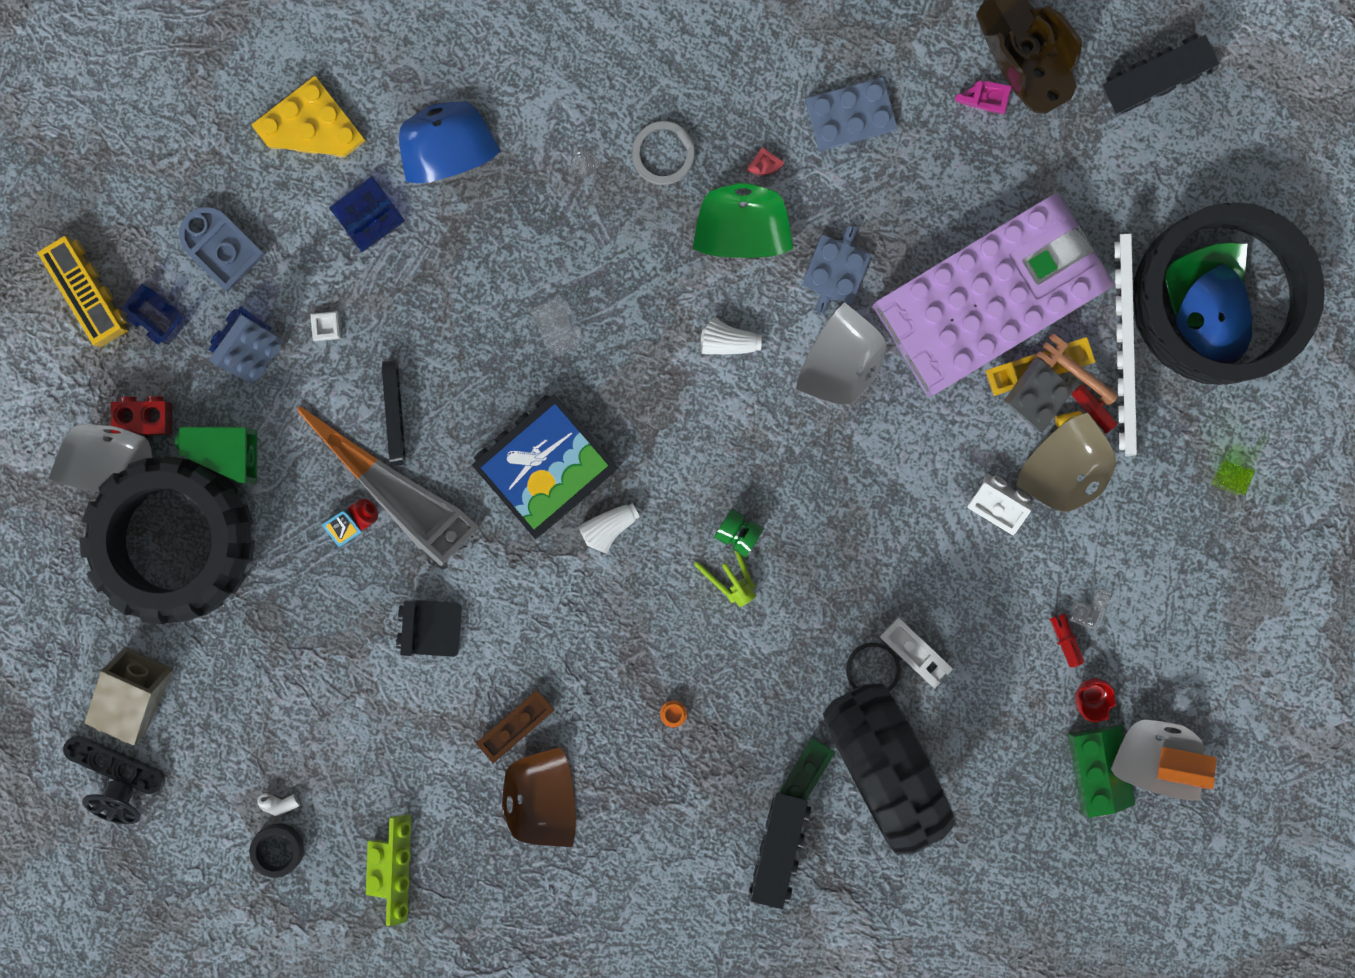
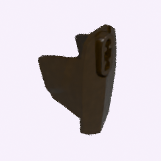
[976,0,1082,114]

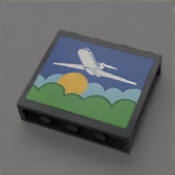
[472,394,618,539]

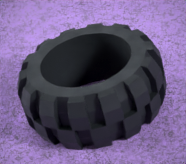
[79,456,255,624]

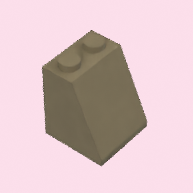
[84,647,173,746]

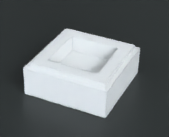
[310,311,341,341]

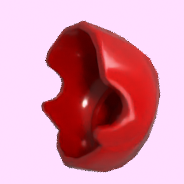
[1075,678,1116,723]

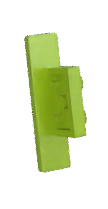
[366,814,411,926]

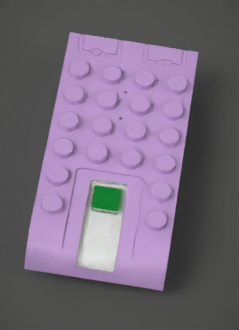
[872,192,1115,398]

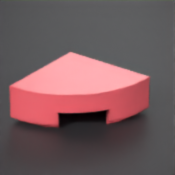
[747,147,785,175]

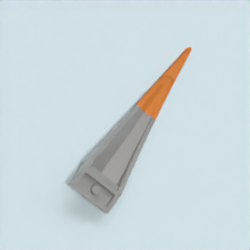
[298,406,479,566]

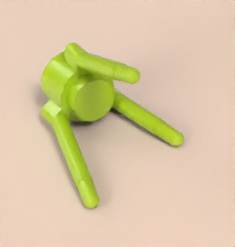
[694,551,757,607]

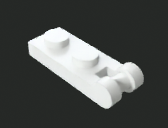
[880,618,953,689]

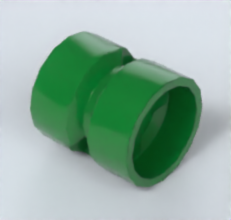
[714,508,764,558]

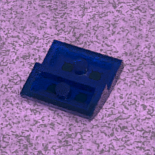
[329,176,405,252]

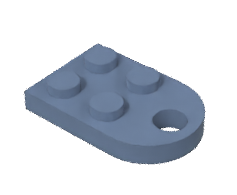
[179,207,265,292]

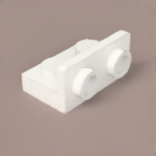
[967,473,1033,536]

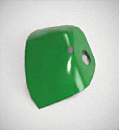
[692,183,793,258]
[1166,243,1247,327]

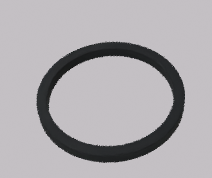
[846,642,901,692]

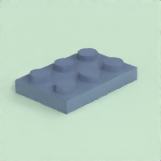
[805,77,898,152]
[209,315,284,384]

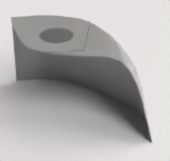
[796,302,887,405]
[48,425,152,497]
[1111,719,1204,801]

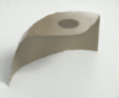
[1016,413,1116,512]

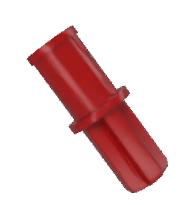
[1071,385,1118,434]
[1049,613,1084,668]

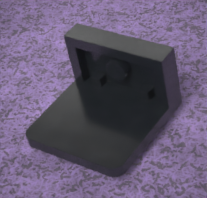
[396,599,462,657]

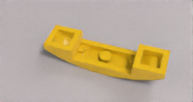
[985,337,1095,396]

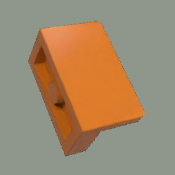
[1156,747,1217,790]

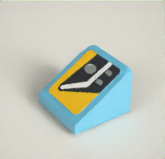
[322,510,362,547]

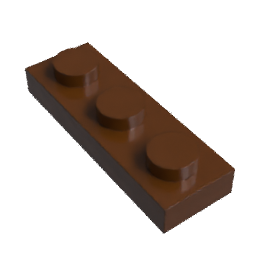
[475,689,555,764]

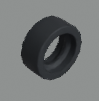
[249,823,304,878]

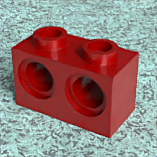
[111,396,173,435]

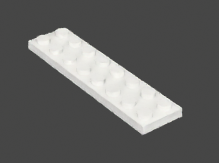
[1115,234,1137,456]

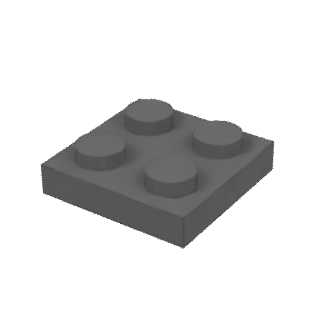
[1004,357,1074,433]

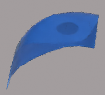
[399,101,500,183]
[1176,263,1252,363]

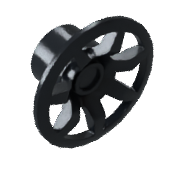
[82,781,141,824]

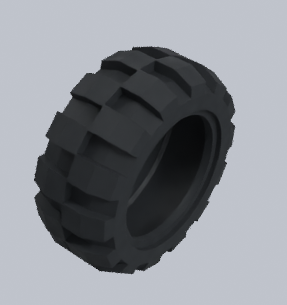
[823,683,956,855]

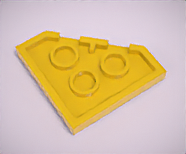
[251,76,366,158]

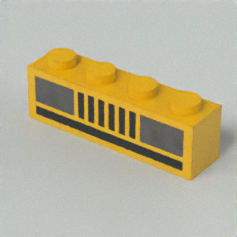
[37,236,128,347]

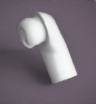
[257,793,300,816]

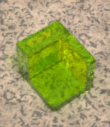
[1211,460,1255,495]

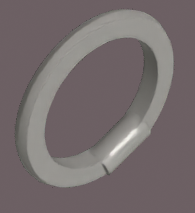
[632,121,696,185]

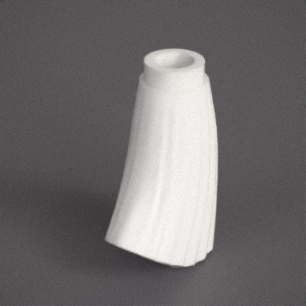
[701,316,762,354]
[578,503,640,554]

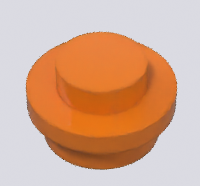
[660,700,687,728]

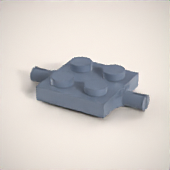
[801,226,871,315]

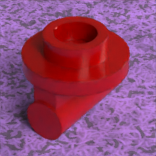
[348,499,378,531]

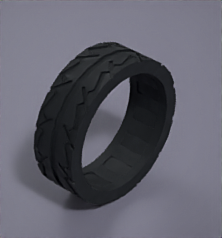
[1133,202,1325,385]

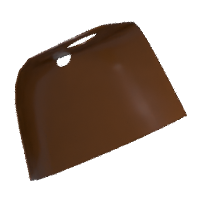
[502,747,576,847]

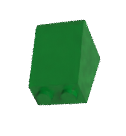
[175,427,258,484]

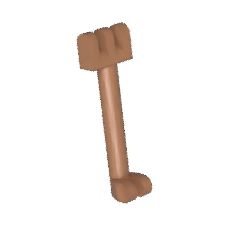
[1036,333,1118,405]

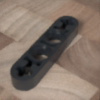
[382,360,406,466]
[63,736,165,794]

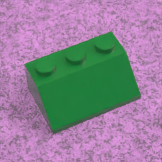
[1068,724,1136,818]

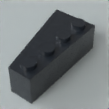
[1103,34,1219,117]
[748,791,811,910]

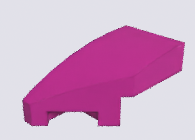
[955,80,1012,115]

